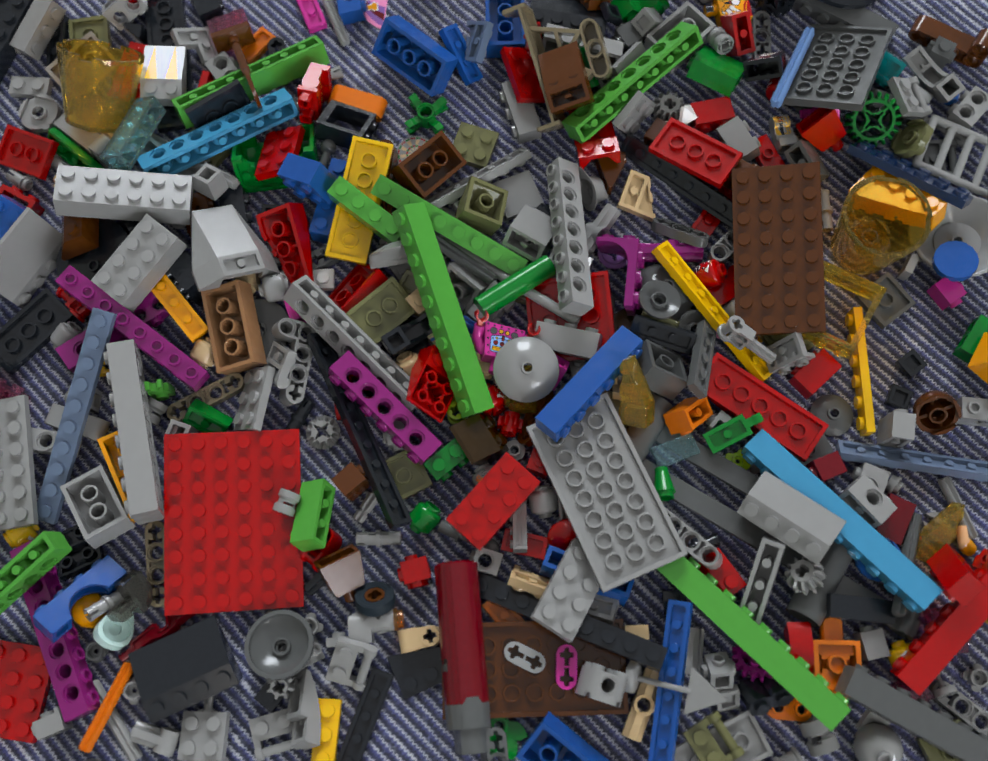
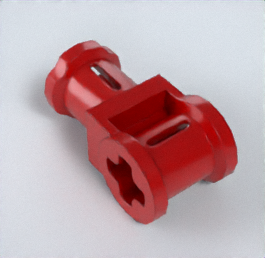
[56,287,92,323]

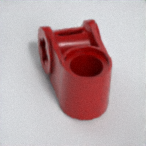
[300,528,342,572]

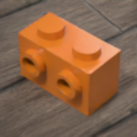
[663,396,713,436]

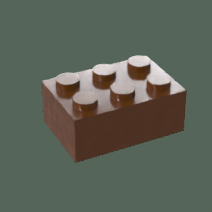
[391,130,467,199]

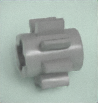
[266,676,296,699]

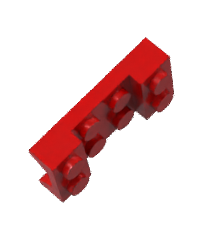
[568,108,621,169]

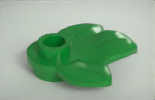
[489,718,527,760]

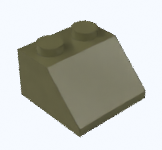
[455,176,509,236]

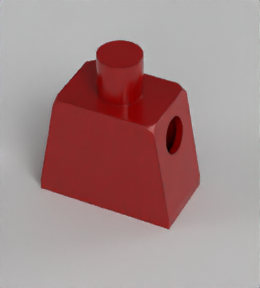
[795,108,847,152]

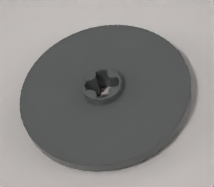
[254,299,289,359]

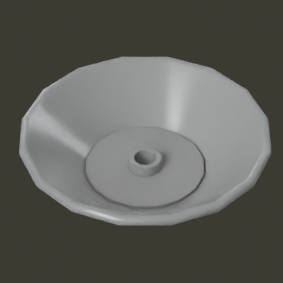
[910,194,988,277]

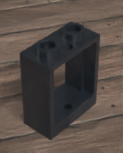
[315,99,378,149]

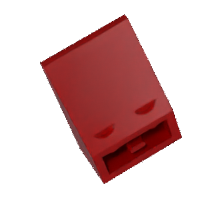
[406,345,454,423]

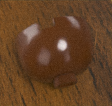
[913,390,962,435]

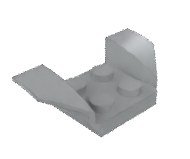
[369,238,408,269]

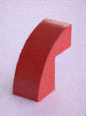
[783,622,814,674]

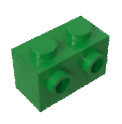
[423,438,469,482]

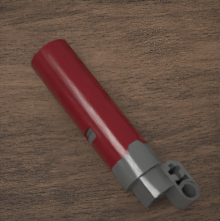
[434,560,509,761]

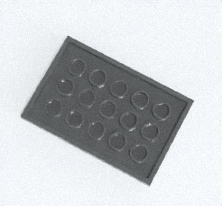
[782,24,893,111]

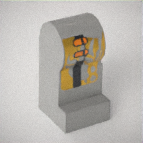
[769,114,798,154]

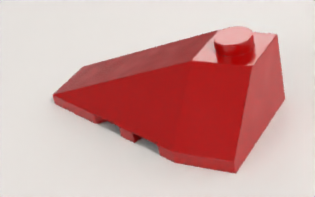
[255,202,314,284]

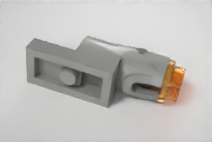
[326,608,405,648]

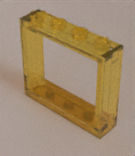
[801,260,887,360]

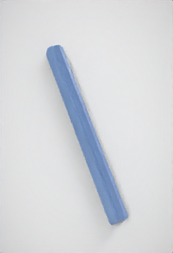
[770,27,815,108]

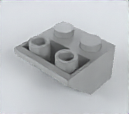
[502,203,553,262]

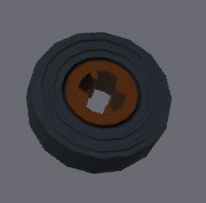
[355,581,396,617]

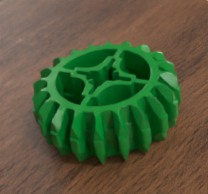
[844,91,902,147]

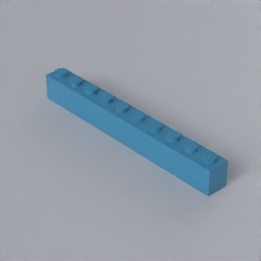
[741,428,943,614]

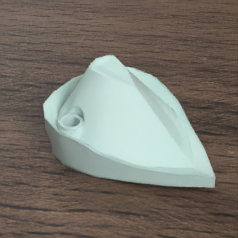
[93,600,134,651]

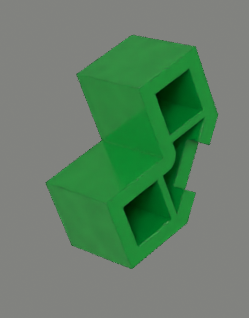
[611,0,670,23]

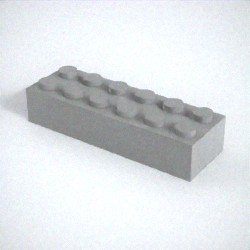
[53,165,193,225]

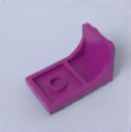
[596,234,645,316]

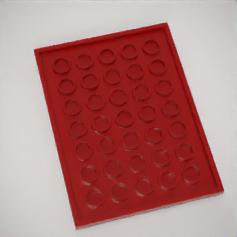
[164,429,304,616]

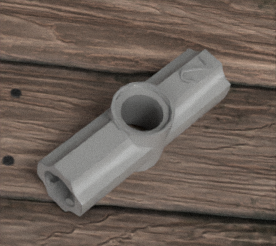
[585,203,621,257]

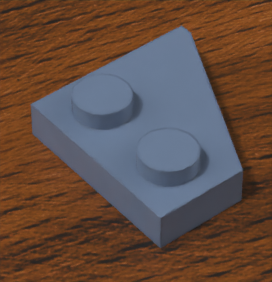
[465,20,494,64]

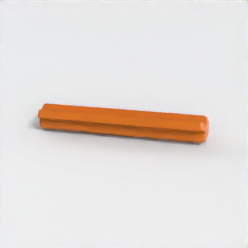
[78,662,133,753]

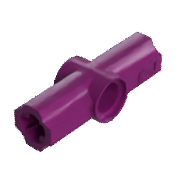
[640,239,703,262]

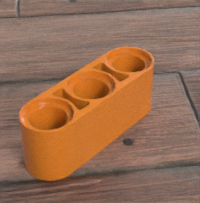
[327,84,388,122]

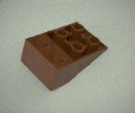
[538,41,595,115]

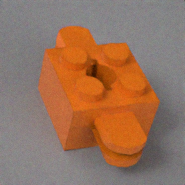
[813,617,862,706]

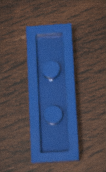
[438,23,484,86]

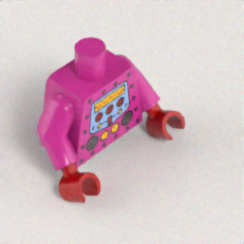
[472,309,540,375]

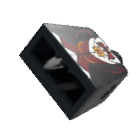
[743,51,787,82]

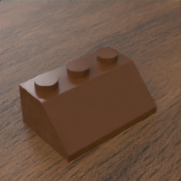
[61,216,99,261]

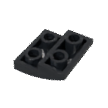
[57,524,105,581]

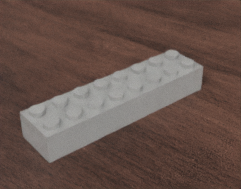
[103,339,165,525]

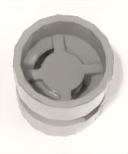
[798,716,840,757]

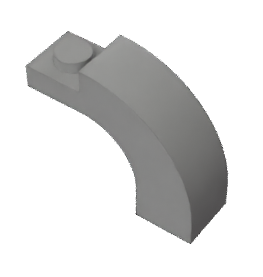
[902,45,966,103]

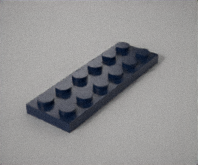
[846,140,974,209]

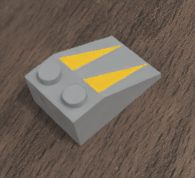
[140,46,187,106]

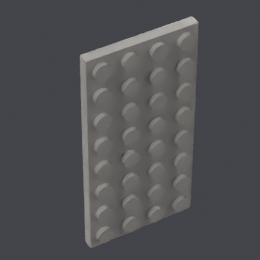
[526,392,688,593]

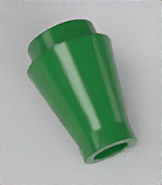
[654,466,676,501]

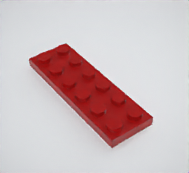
[707,352,829,462]

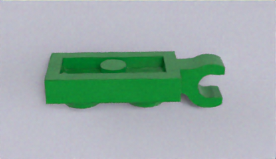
[702,412,764,454]

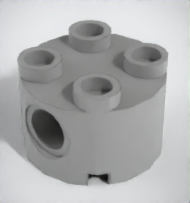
[575,661,628,708]

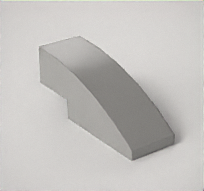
[286,669,321,750]

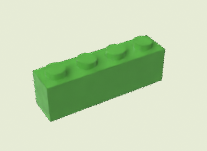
[327,176,401,244]

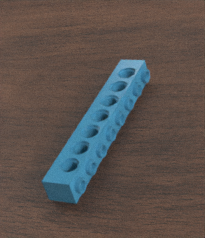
[136,88,299,174]

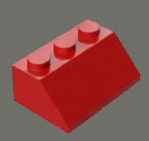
[328,264,388,313]

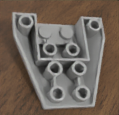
[191,205,280,292]

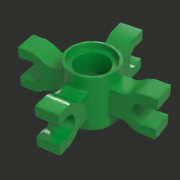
[404,93,448,136]

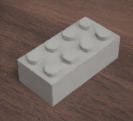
[91,213,188,312]

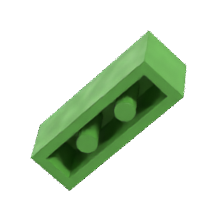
[290,478,336,552]

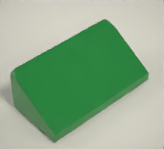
[183,399,233,433]

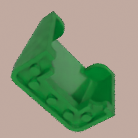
[231,122,319,193]

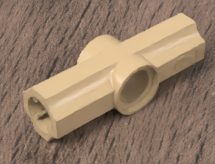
[621,667,659,743]

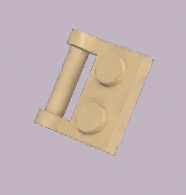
[507,564,551,599]

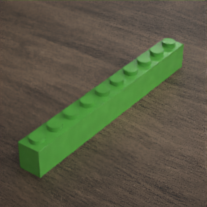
[392,202,495,419]
[657,557,851,732]

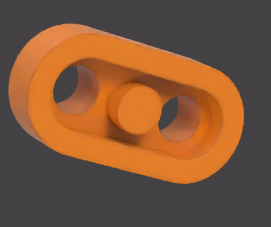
[766,697,812,722]

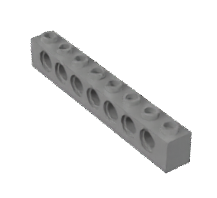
[546,157,594,317]
[283,275,417,413]

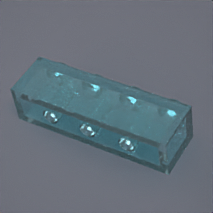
[99,96,166,171]

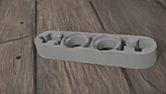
[928,681,988,736]

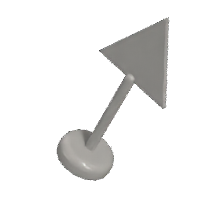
[625,660,728,715]

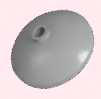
[493,336,559,403]

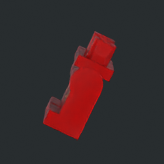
[297,62,332,124]

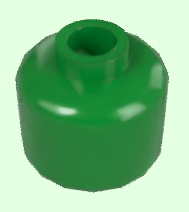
[409,501,441,534]

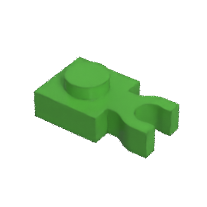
[144,379,176,401]

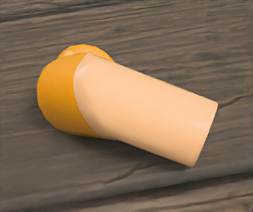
[955,525,977,556]

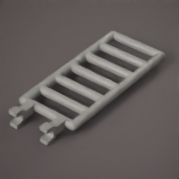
[912,114,988,199]

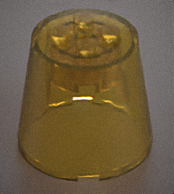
[56,39,145,133]
[831,175,932,275]

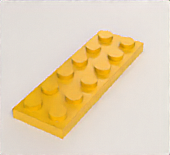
[325,135,394,265]

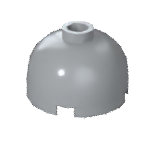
[852,722,904,761]

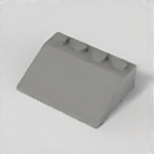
[0,207,62,309]

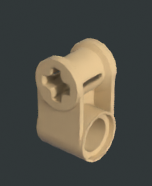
[397,625,440,654]

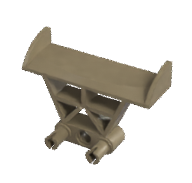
[501,2,613,133]

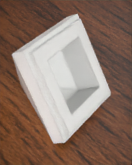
[679,104,697,125]

